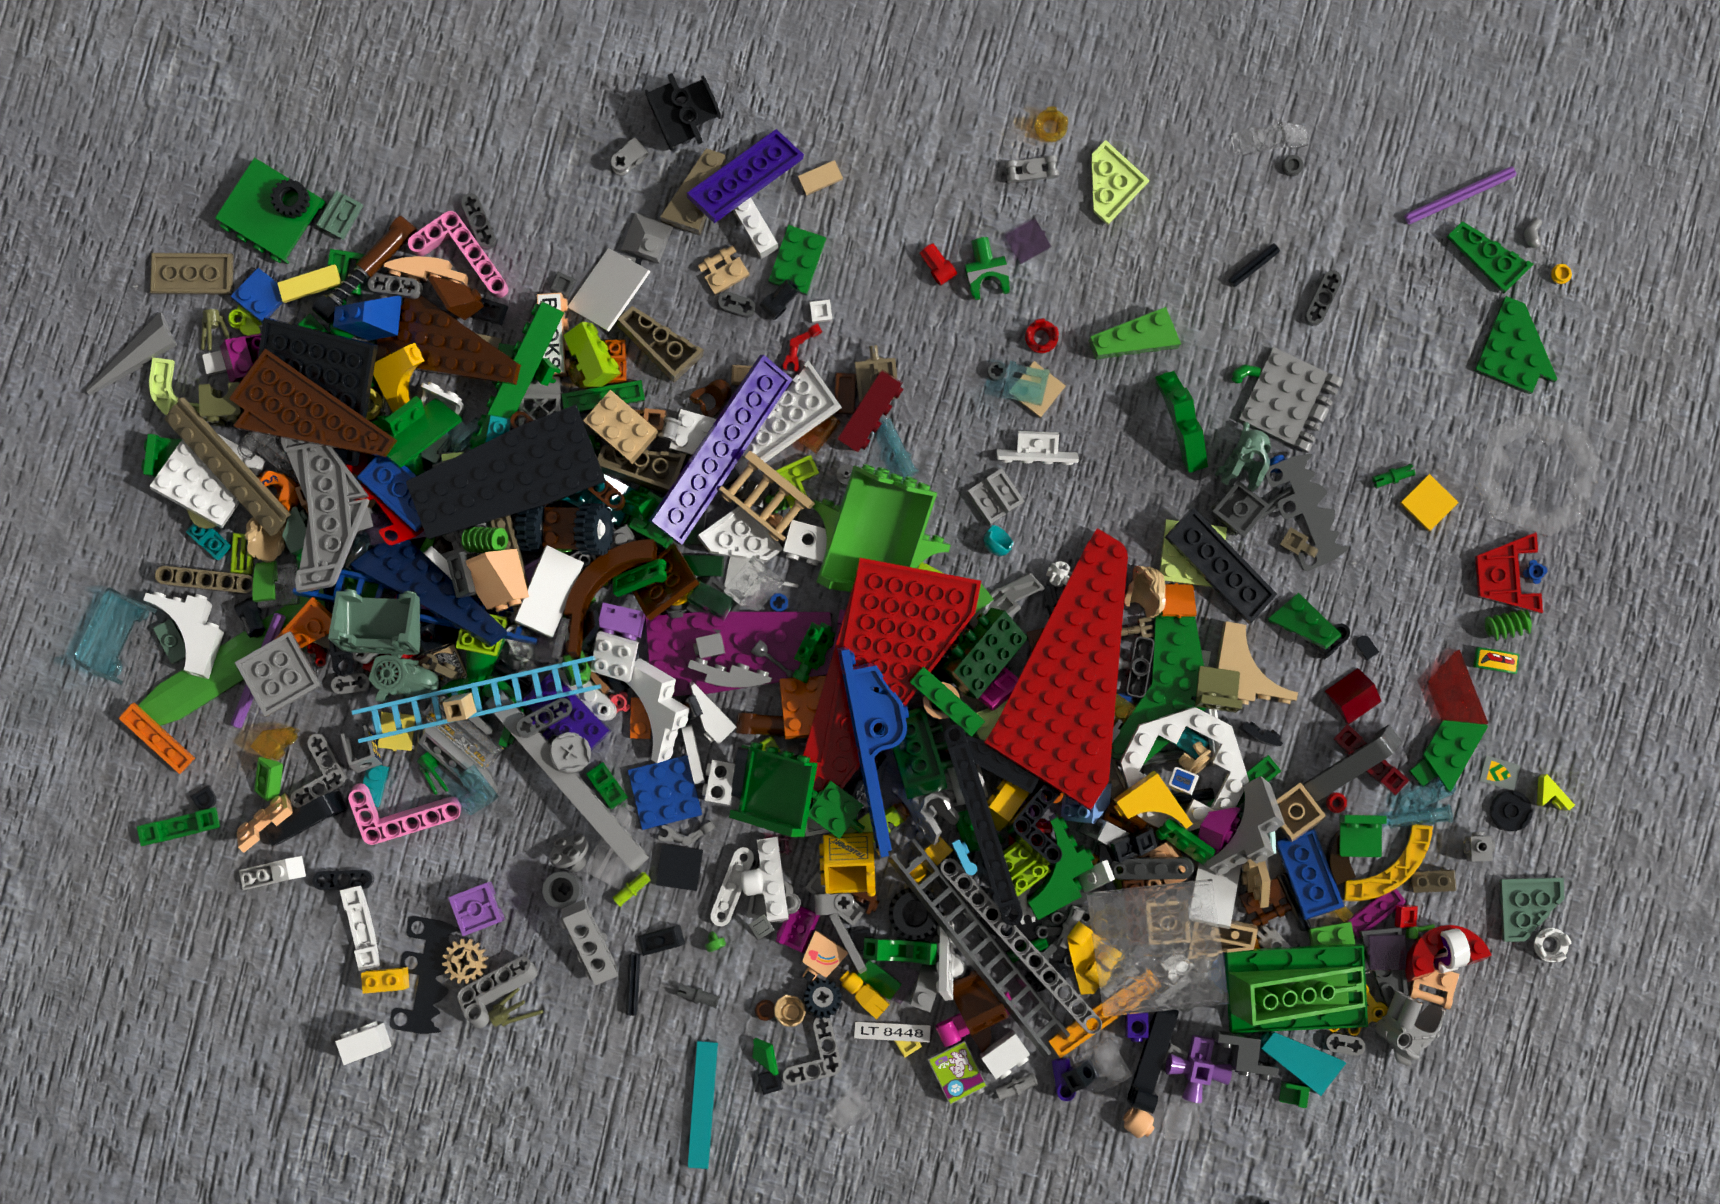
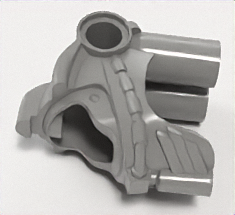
[1375,991,1446,1066]

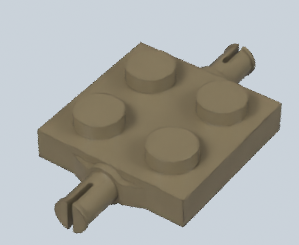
[855,345,900,403]

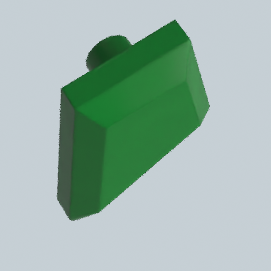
[752,1038,779,1076]

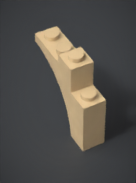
[1216,621,1298,705]

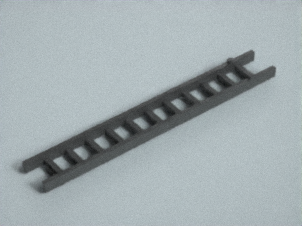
[888,838,1070,1057]

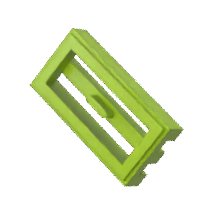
[230,533,253,575]

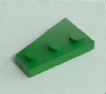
[1268,593,1341,649]

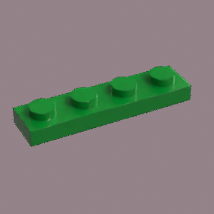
[561,380,645,412]
[909,666,985,737]

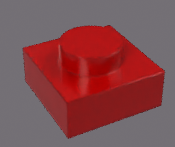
[1395,905,1418,928]

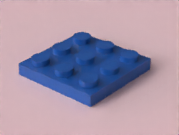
[628,755,703,830]

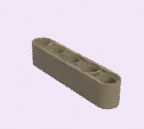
[155,566,253,595]

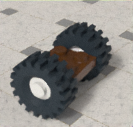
[515,503,614,555]

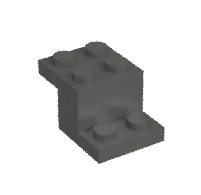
[1212,1030,1279,1079]

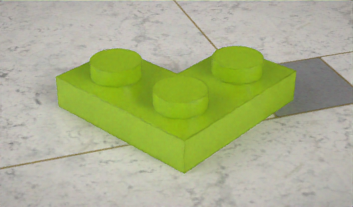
[776,455,819,508]

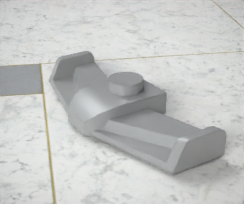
[968,573,1044,630]

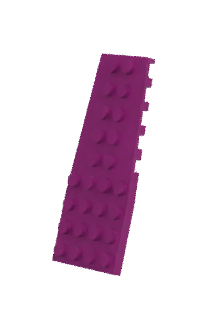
[646,612,833,696]

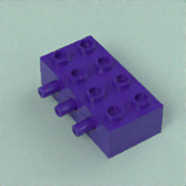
[523,672,611,751]

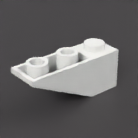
[239,856,306,890]

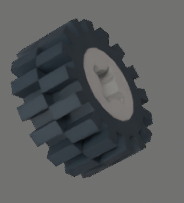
[803,979,842,1019]

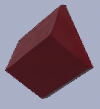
[1324,668,1382,725]

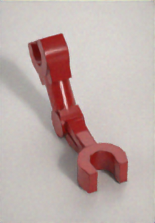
[783,323,822,372]

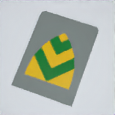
[1480,755,1521,791]

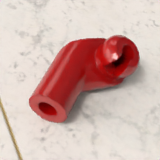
[307,642,326,667]

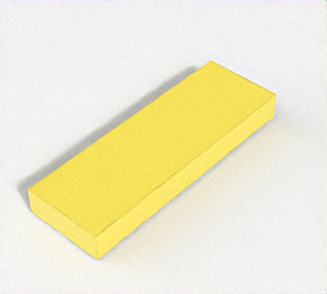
[277,264,342,303]

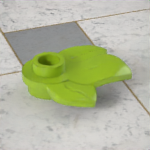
[228,305,262,336]

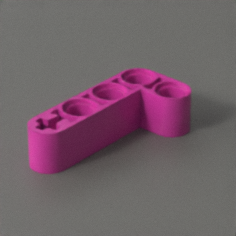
[935,991,1016,1047]

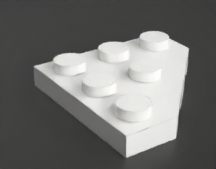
[698,506,783,562]

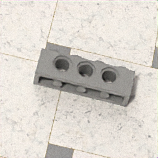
[560,899,618,986]

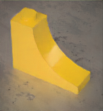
[373,343,424,413]
[1113,771,1193,829]

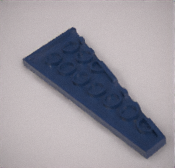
[350,532,507,647]

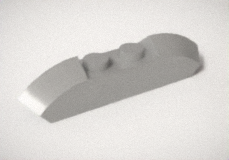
[417,727,498,797]

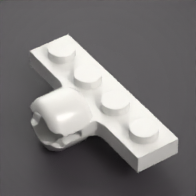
[741,837,789,922]
[936,915,966,1001]

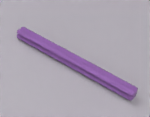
[1404,166,1516,224]
[231,613,286,728]

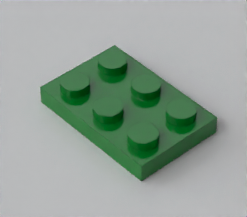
[769,225,826,295]

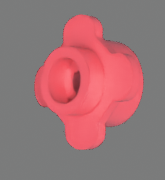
[608,692,630,714]

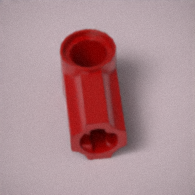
[919,243,957,286]

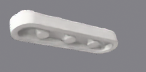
[555,657,617,721]
[710,847,754,926]

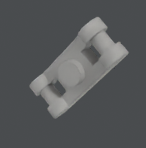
[1005,155,1059,183]

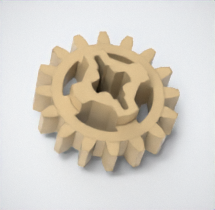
[442,938,488,984]

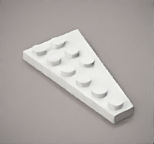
[735,360,842,475]

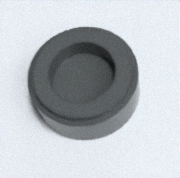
[1282,155,1303,176]

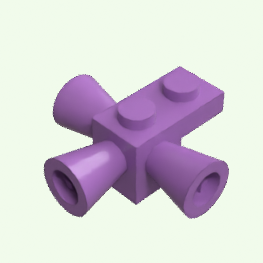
[1165,1035,1232,1103]

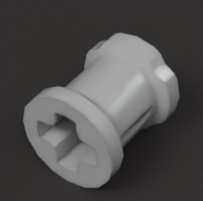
[658,416,681,442]

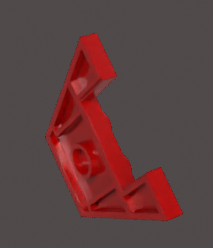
[1475,532,1543,614]

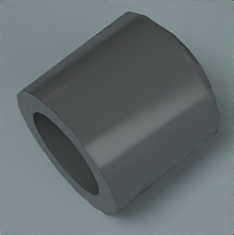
[542,870,583,909]

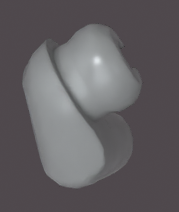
[1524,217,1542,248]

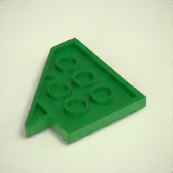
[1474,296,1557,394]

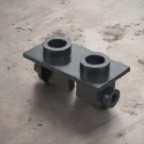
[1025,960,1069,992]

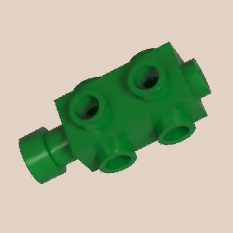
[792,622,835,684]

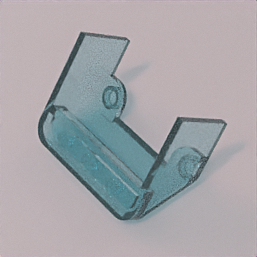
[74,587,157,685]

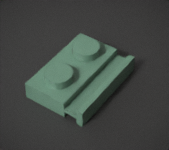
[317,190,363,240]

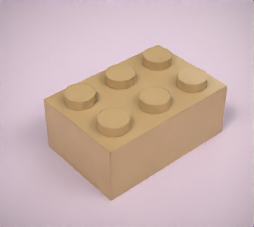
[583,390,659,464]

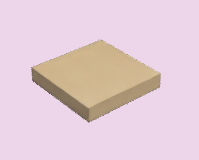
[1009,361,1066,418]

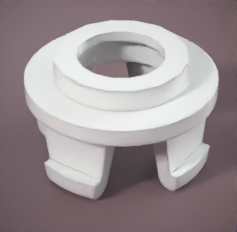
[1534,928,1571,962]

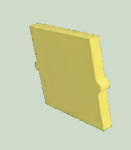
[378,712,415,751]

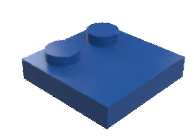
[231,268,283,324]

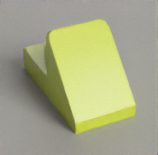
[1537,774,1575,811]

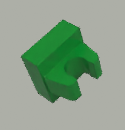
[534,357,561,386]

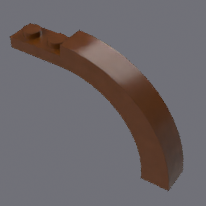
[564,539,657,660]

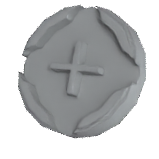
[549,732,591,774]

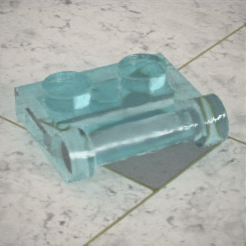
[1002,360,1050,406]

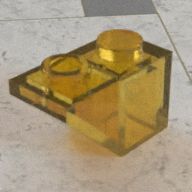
[250,727,300,761]

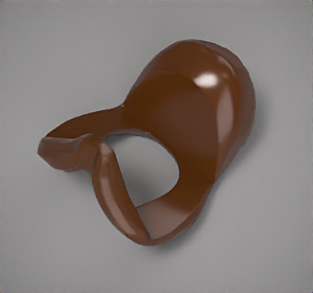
[689,379,732,418]

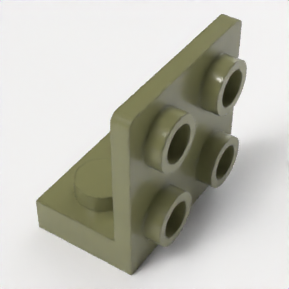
[1195,666,1243,713]

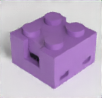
[599,603,646,641]
[448,882,505,936]

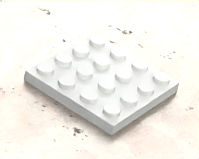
[150,434,267,528]

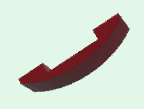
[1333,724,1410,796]

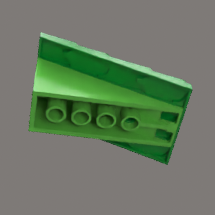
[1224,944,1368,1033]

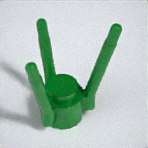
[417,752,453,795]

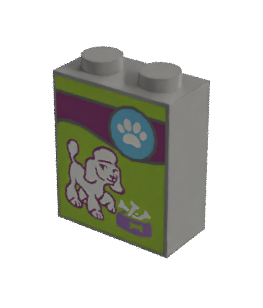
[927,1039,987,1106]

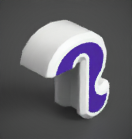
[1433,928,1471,973]

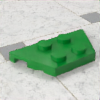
[1422,720,1488,793]

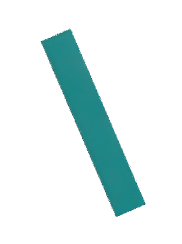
[688,1041,718,1169]

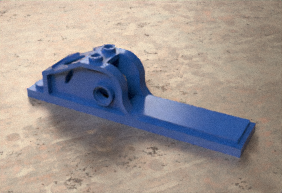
[837,647,909,857]

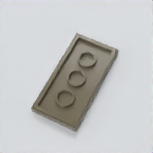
[150,253,234,295]

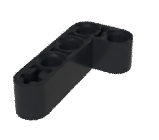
[263,791,348,847]

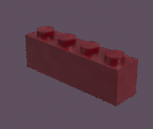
[838,369,903,452]

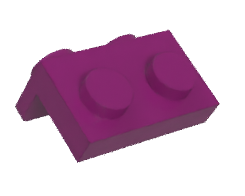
[776,906,820,953]

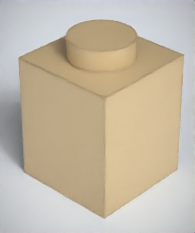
[442,692,477,722]

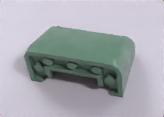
[328,589,420,655]

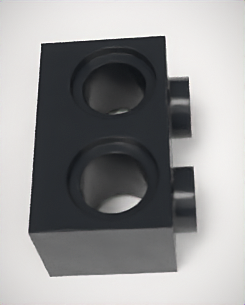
[415,623,458,658]

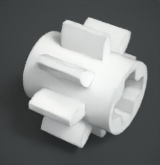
[1046,561,1073,587]

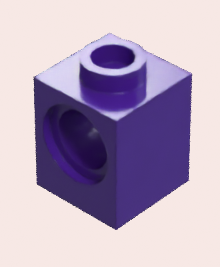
[1125,1011,1148,1042]

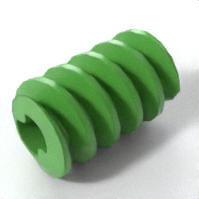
[462,527,508,553]
[1485,609,1532,641]

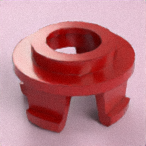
[1025,318,1059,353]

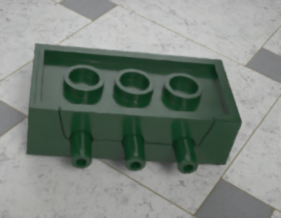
[941,608,1028,699]
[892,707,954,800]

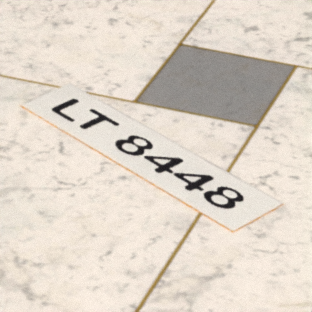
[854,1022,931,1042]

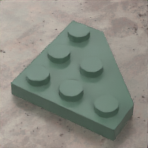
[1499,878,1565,942]

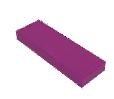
[1344,889,1406,939]

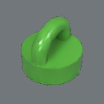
[705,931,726,953]

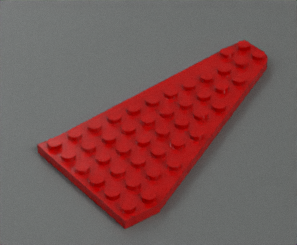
[984,528,1128,811]
[803,557,981,803]

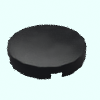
[1490,791,1533,831]

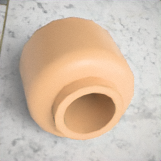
[1123,1107,1155,1138]

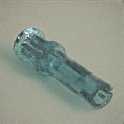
[880,418,919,479]
[1387,804,1453,828]

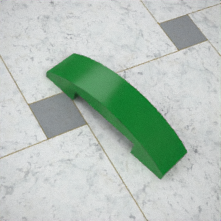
[136,807,220,846]

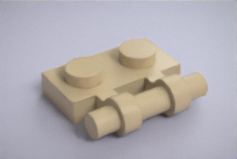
[698,245,750,296]

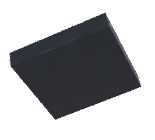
[656,844,703,891]

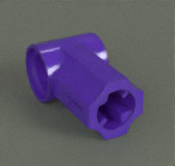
[1051,1058,1076,1101]

